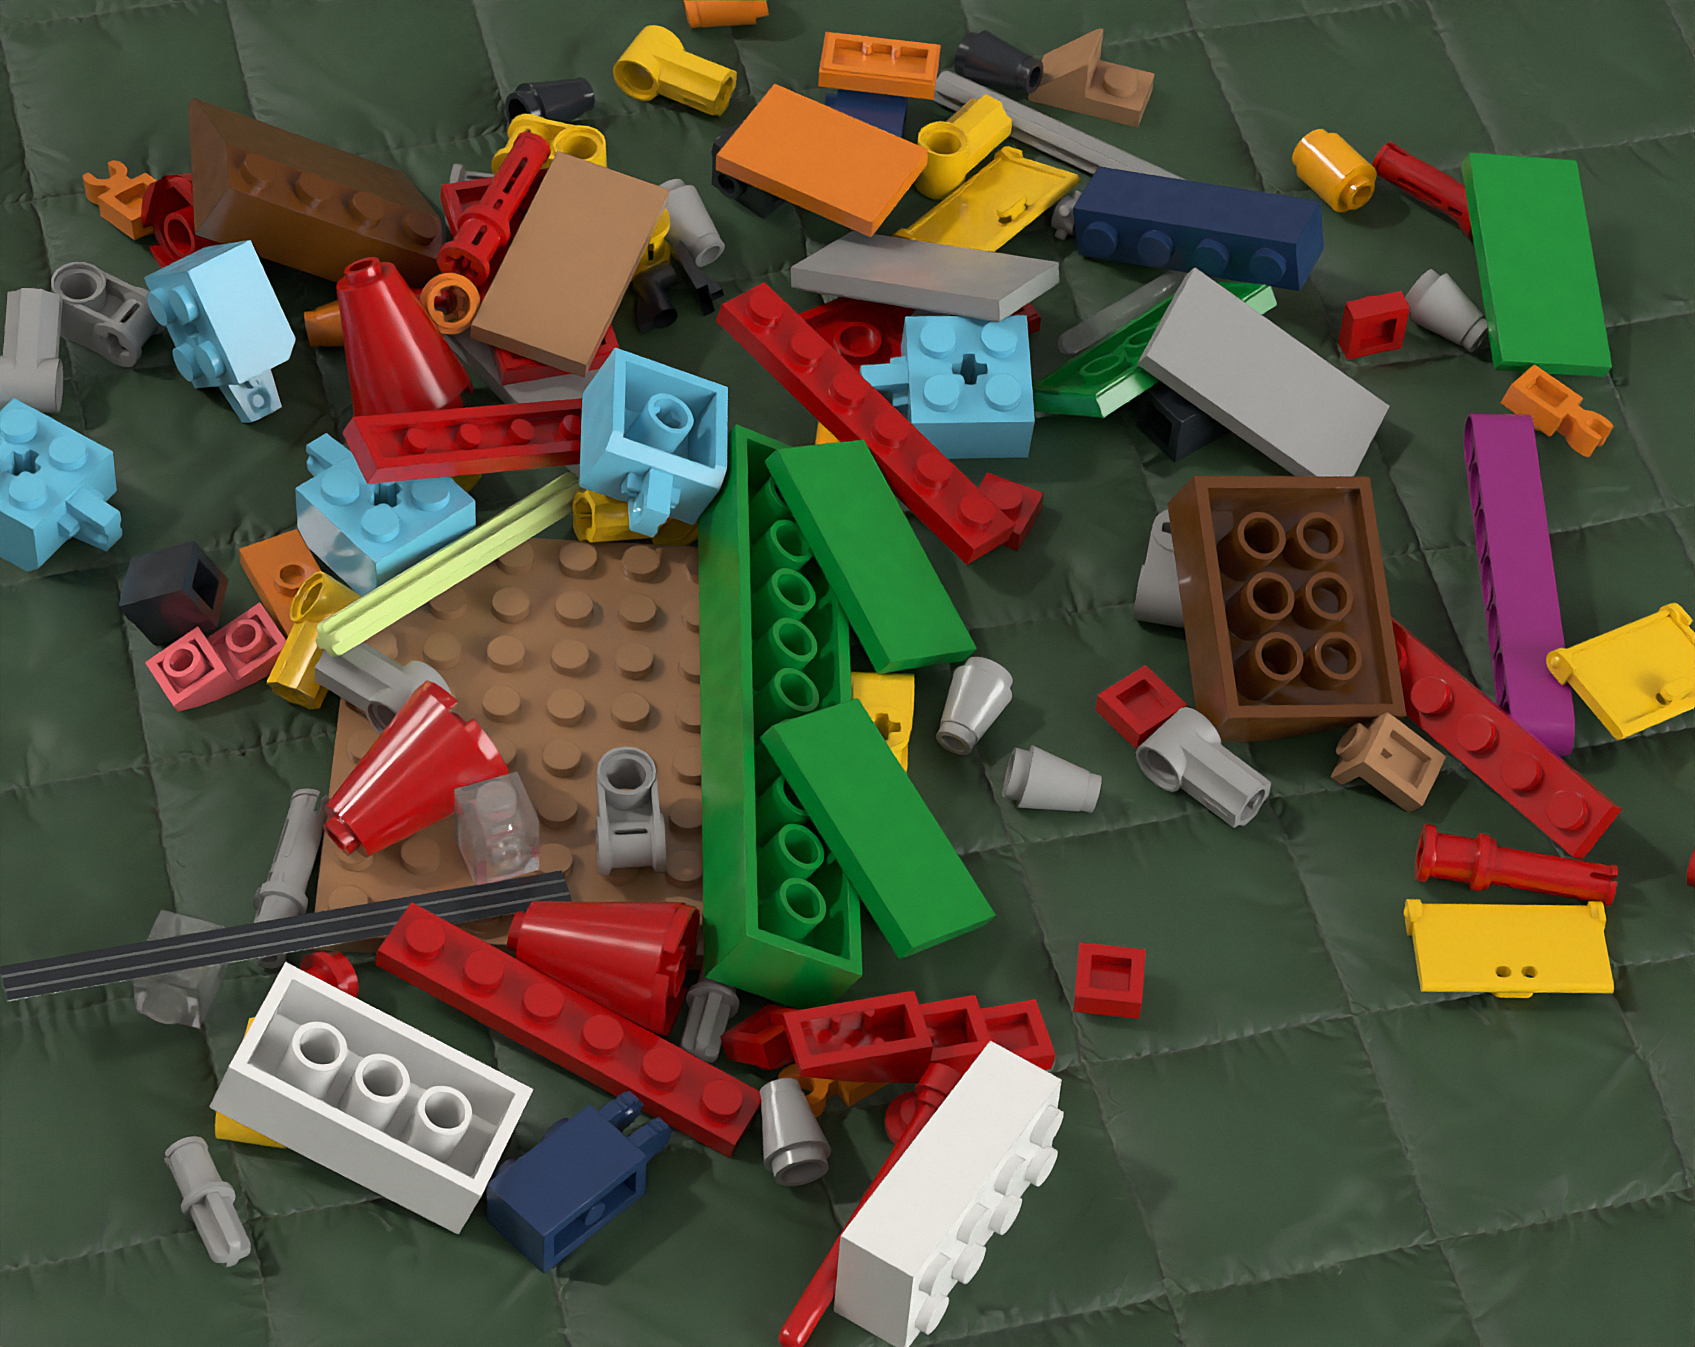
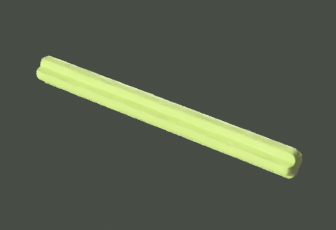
[315,472,585,657]

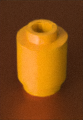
[1292,129,1377,212]

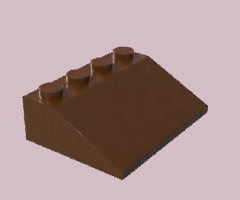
[188,98,443,288]
[1167,476,1406,742]

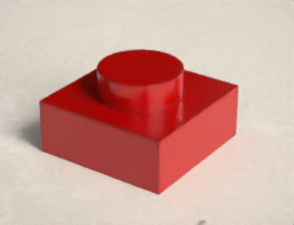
[1338,291,1410,360]
[978,472,1044,551]
[1095,665,1187,750]
[1073,942,1146,1019]
[720,1004,798,1070]

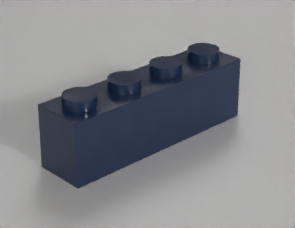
[1073,167,1324,291]

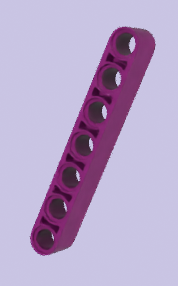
[1464,413,1575,756]

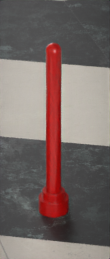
[778,1063,964,1347]

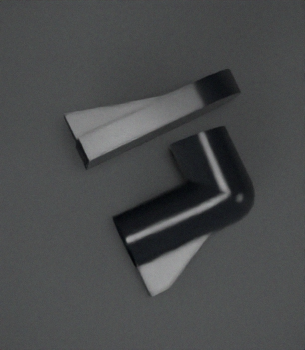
[633,240,724,333]

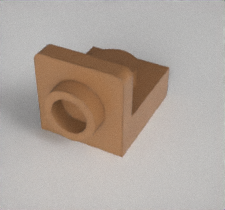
[1331,712,1446,813]

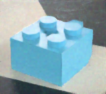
[144,240,296,423]
[859,315,1035,459]
[579,348,728,538]
[0,398,122,572]
[295,433,476,596]

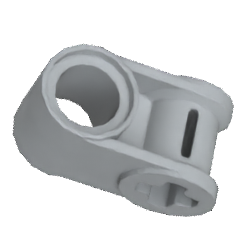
[51,262,167,367]
[1133,510,1184,628]
[595,746,666,875]

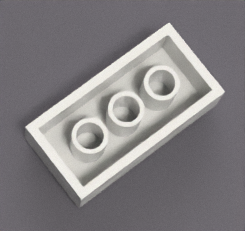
[210,962,533,1235]
[834,1041,1064,1347]

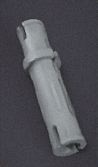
[248,788,330,968]

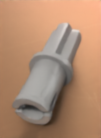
[679,962,739,1062]
[164,1136,251,1267]

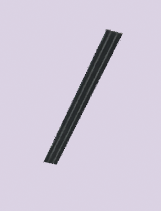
[0,870,572,1001]

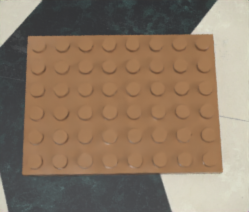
[313,538,704,970]

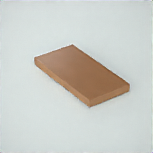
[470,151,670,378]

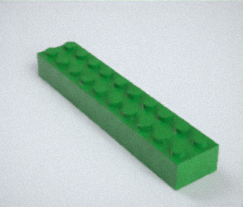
[698,424,862,1010]

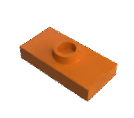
[818,32,941,100]
[239,529,321,640]

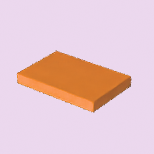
[716,83,929,237]

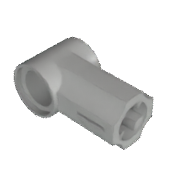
[0,288,63,413]
[315,642,451,735]
[1136,707,1271,828]

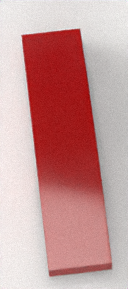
[782,991,1056,1083]

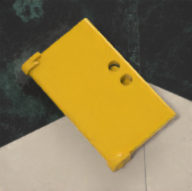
[892,146,1080,252]
[1546,603,1695,740]
[1403,899,1614,998]

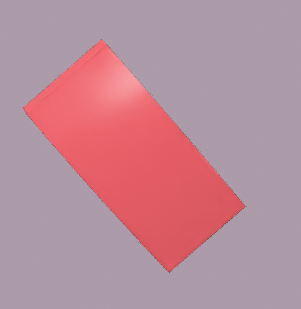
[145,602,286,712]

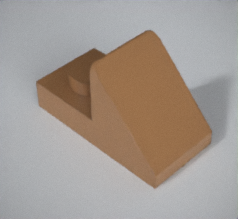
[1028,28,1155,128]

